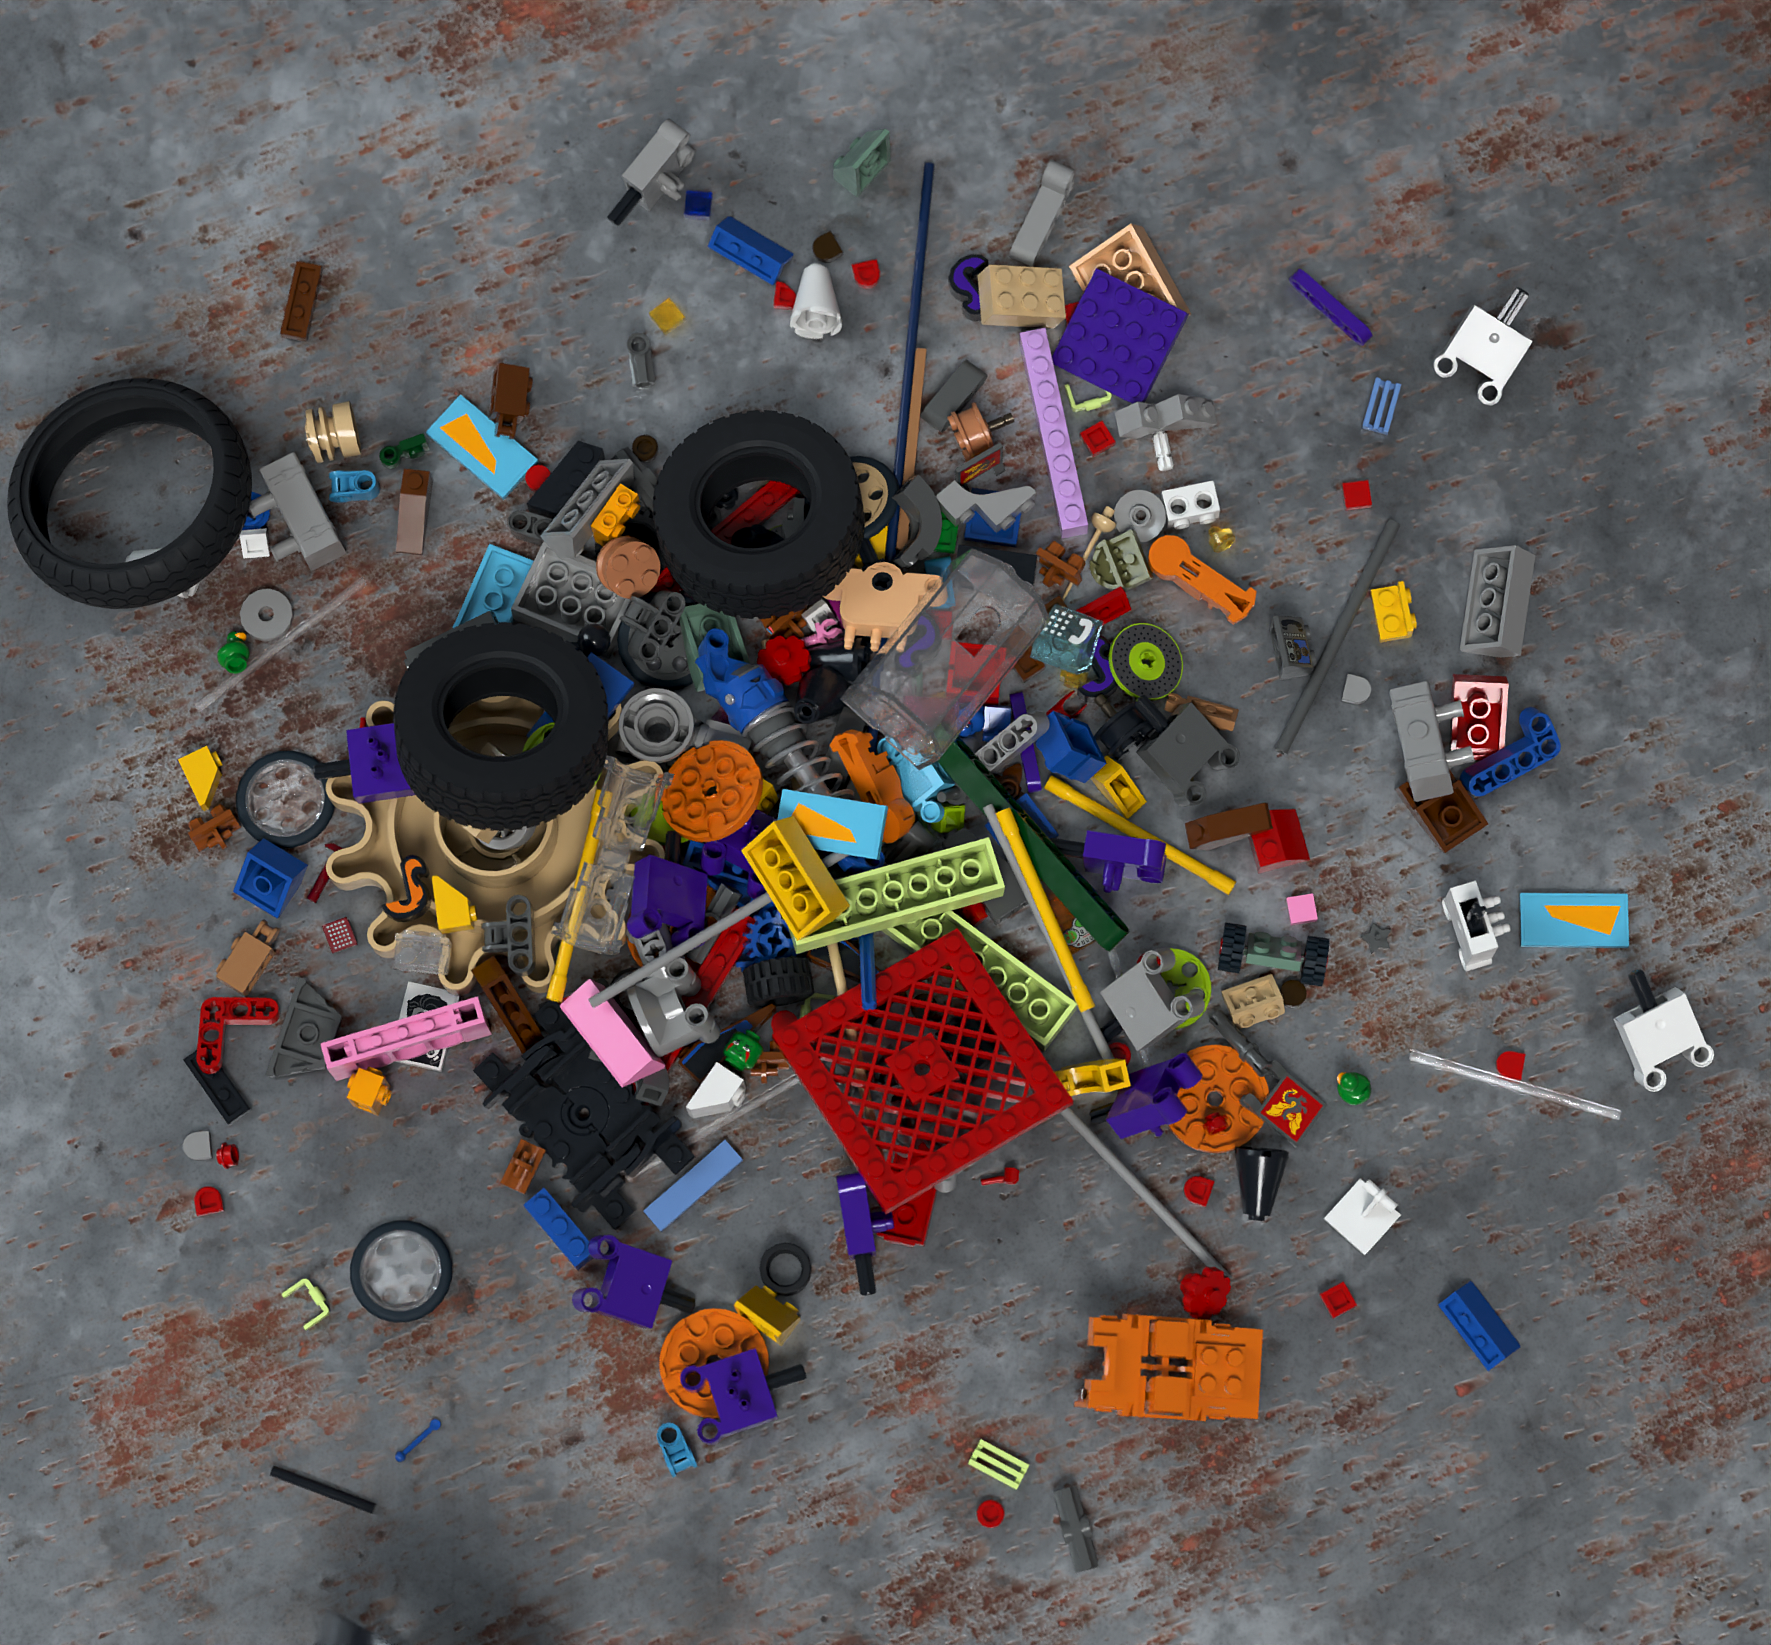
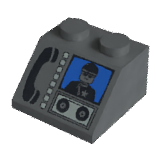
[1269,615,1316,680]

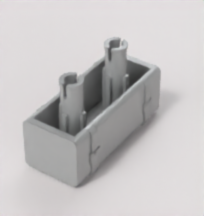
[249,452,346,571]
[1389,681,1475,802]

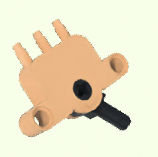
[823,538,949,654]

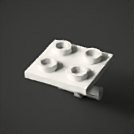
[1324,1179,1401,1256]

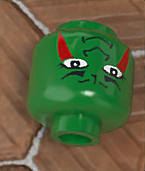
[723,1030,763,1072]

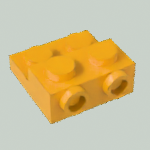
[591,483,640,546]

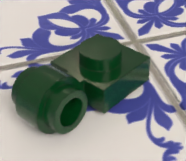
[379,433,430,469]

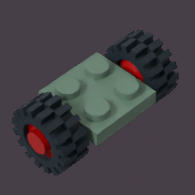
[1218,922,1330,987]

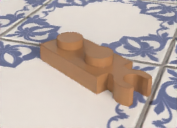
[1164,693,1239,731]

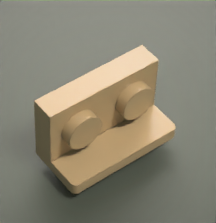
[1221,974,1285,1029]

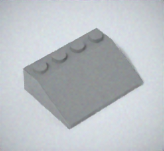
[511,541,631,659]

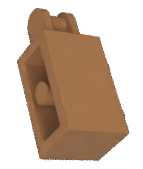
[216,920,280,997]

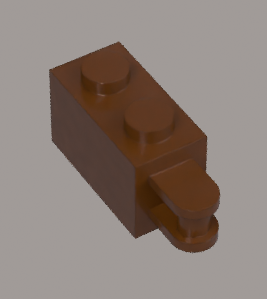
[489,362,533,440]

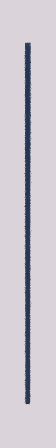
[850,162,934,940]

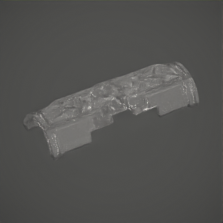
[551,755,674,955]

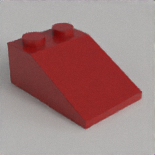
[1450,674,1509,760]

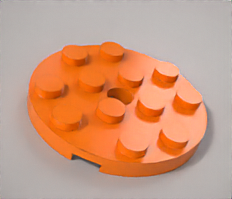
[660,740,763,842]
[1168,1045,1269,1153]
[659,1309,769,1419]

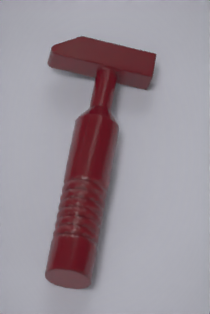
[307,843,343,903]

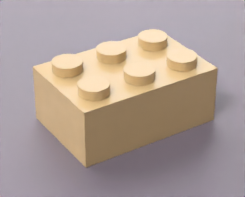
[978,265,1066,328]

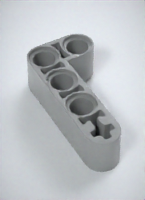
[1009,160,1075,267]
[960,711,1050,775]

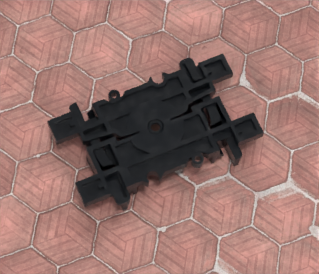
[473,1000,696,1230]

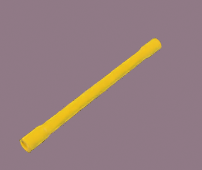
[1044,775,1237,895]
[546,789,612,1002]
[995,807,1095,1012]

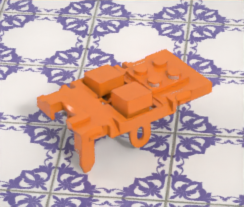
[1074,1314,1263,1421]

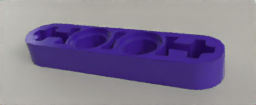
[1289,269,1373,346]
[1009,692,1042,793]

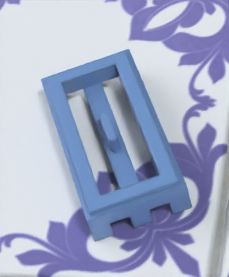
[1362,378,1401,435]

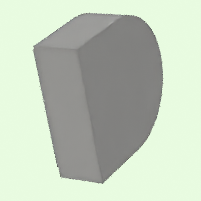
[1341,674,1371,704]
[183,1131,212,1160]

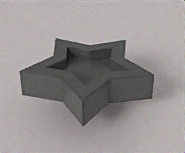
[1360,923,1391,954]

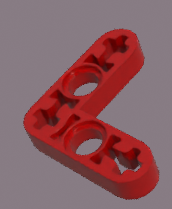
[196,997,280,1074]

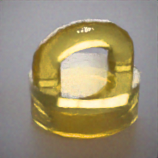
[1208,526,1236,553]

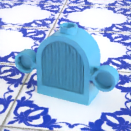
[877,737,955,823]

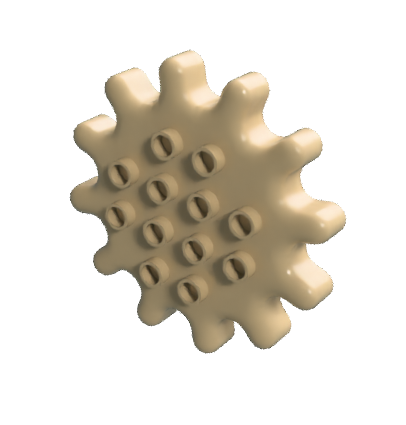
[326,696,665,996]

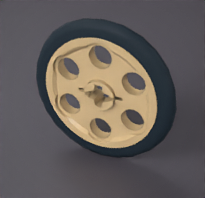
[804,456,899,539]

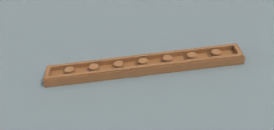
[896,348,927,554]

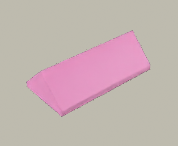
[560,979,666,1087]

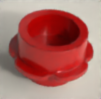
[1203,1112,1228,1135]
[216,1142,239,1169]

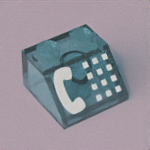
[1030,604,1103,675]

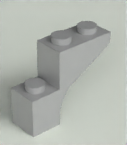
[1115,394,1217,439]
[936,480,1036,533]

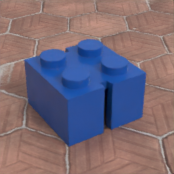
[1035,711,1107,783]

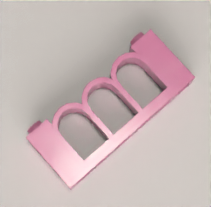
[320,996,492,1081]

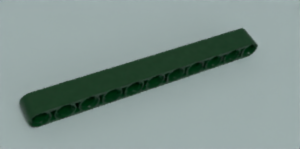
[921,720,1129,951]

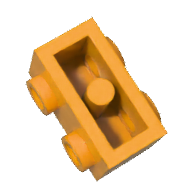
[346,1067,392,1116]

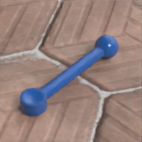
[395,1419,441,1462]

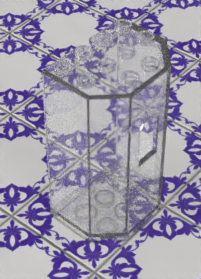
[840,549,1051,770]

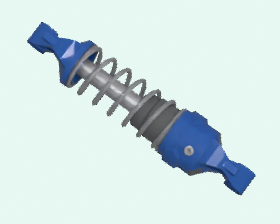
[695,628,885,875]

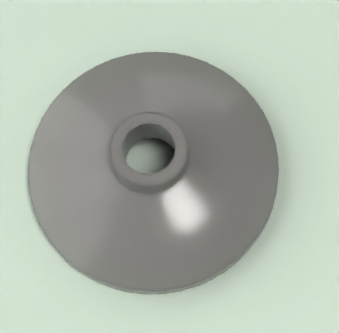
[1114,490,1166,542]

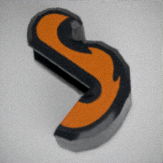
[381,855,432,922]

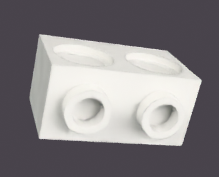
[1161,481,1220,530]

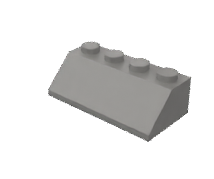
[540,459,634,558]
[1460,545,1535,658]

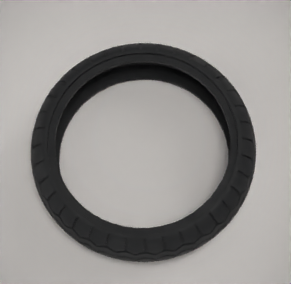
[7,378,252,609]

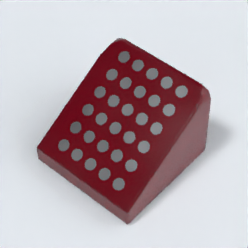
[322,917,358,954]

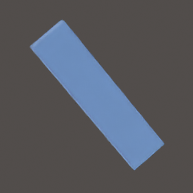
[643,1140,743,1232]

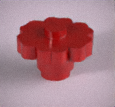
[756,636,812,685]
[1180,1266,1231,1320]

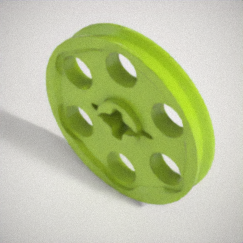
[1161,948,1211,1030]

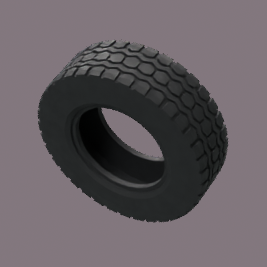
[653,410,865,619]
[393,622,608,831]

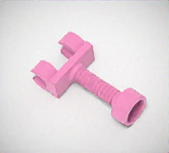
[801,619,844,647]

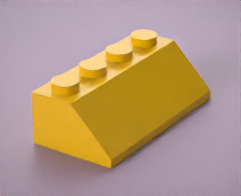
[741,816,850,941]

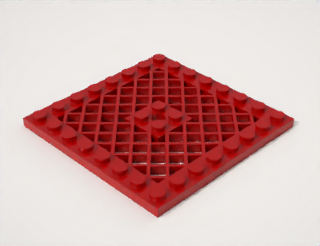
[772,928,1073,1214]

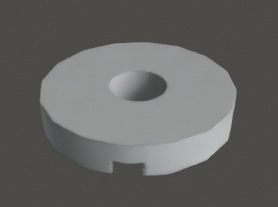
[240,589,294,642]

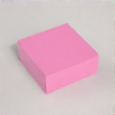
[1286,893,1318,925]

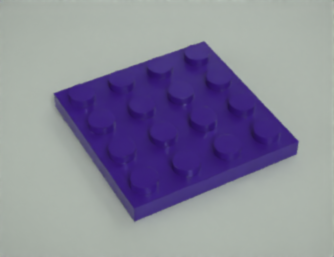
[1052,268,1189,404]

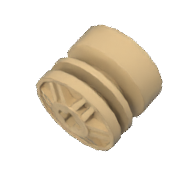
[305,401,362,464]

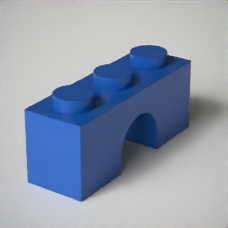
[523,1188,593,1271]

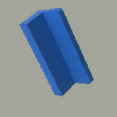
[707,216,794,285]
[1438,1281,1521,1371]

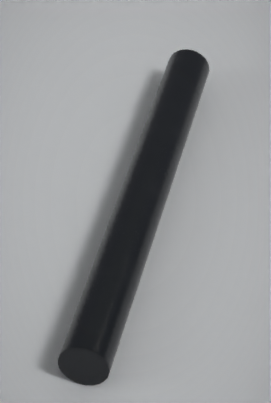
[270,1466,376,1514]

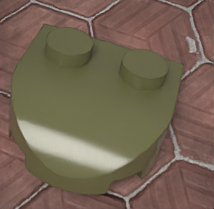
[1090,529,1154,591]

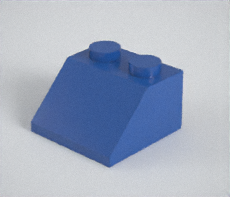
[233,838,308,919]

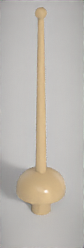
[1062,506,1117,601]

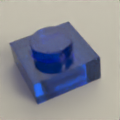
[684,190,713,220]

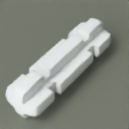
[1152,431,1174,471]

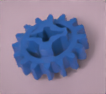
[742,910,798,963]

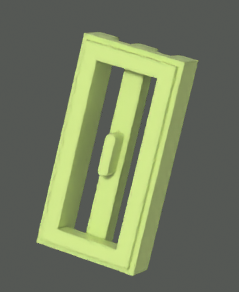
[968,1439,1029,1490]

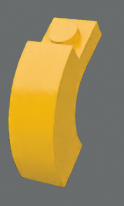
[1054,1059,1131,1096]

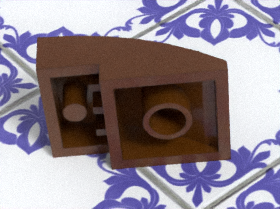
[1395,769,1488,854]

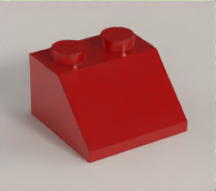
[1248,809,1310,874]

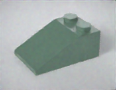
[833,129,891,197]
[679,604,750,692]

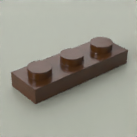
[280,261,323,342]

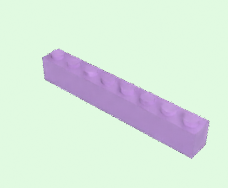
[1019,328,1088,539]

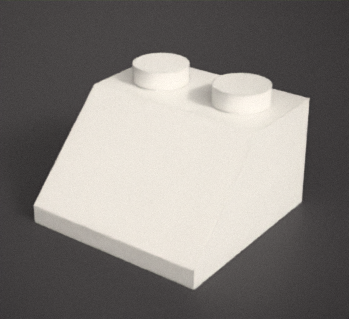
[686,1062,747,1118]

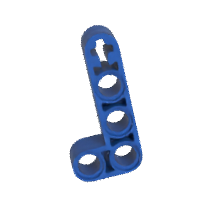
[1459,707,1561,797]

